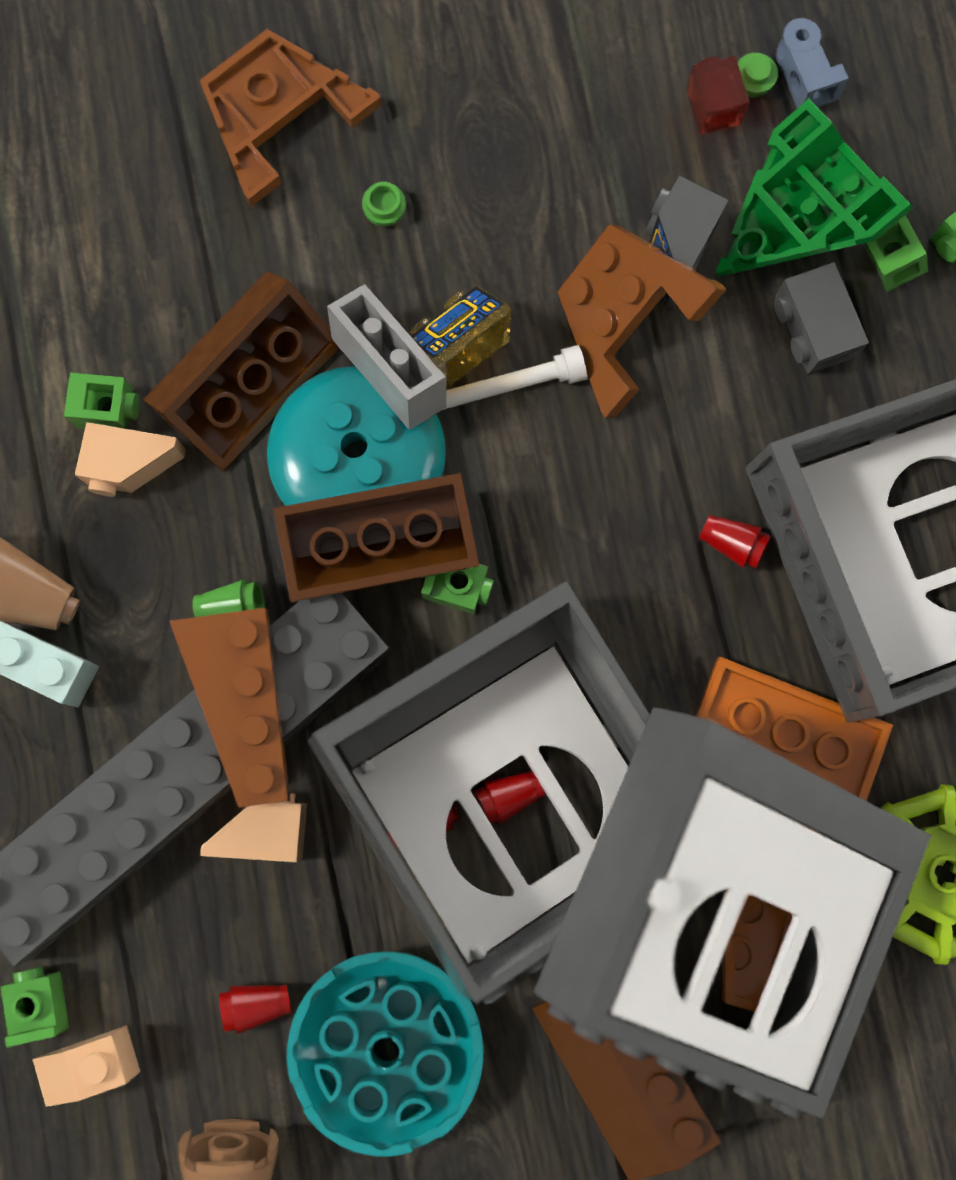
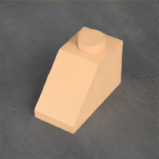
[75,422,186,497]
[200,793,307,862]
[33,1025,140,1107]

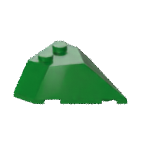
[715,98,913,277]

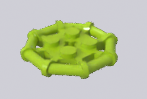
[880,784,956,965]

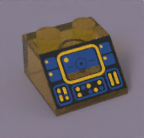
[409,286,512,389]

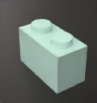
[0,621,99,707]

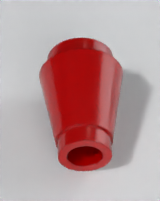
[699,514,771,569]
[472,771,545,825]
[219,984,291,1035]

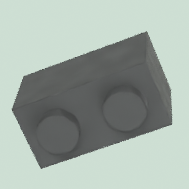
[774,262,869,375]

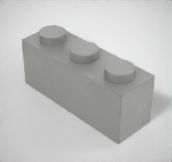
[327,284,446,430]

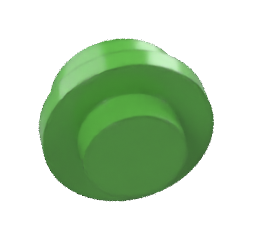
[734,53,778,97]
[362,182,406,226]

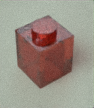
[687,56,750,134]

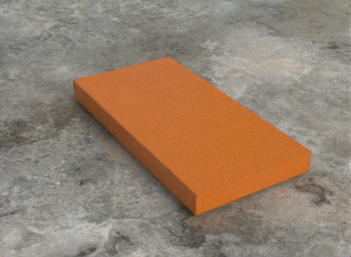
[695,657,893,801]

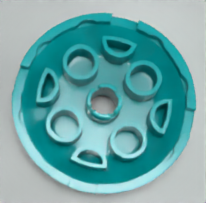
[267,366,446,506]
[287,951,483,1156]

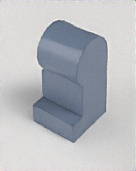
[776,18,849,108]

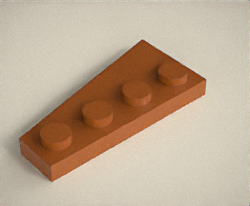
[169,608,290,808]

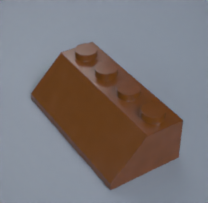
[143,271,339,472]
[273,473,479,602]
[532,999,721,1180]

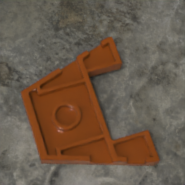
[200,29,382,207]
[558,224,727,418]

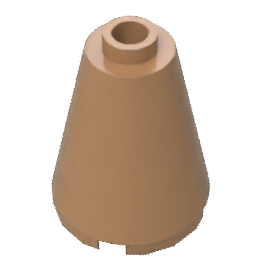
[0,537,80,630]
[178,1118,279,1180]

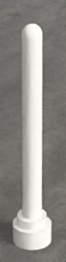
[443,345,587,410]

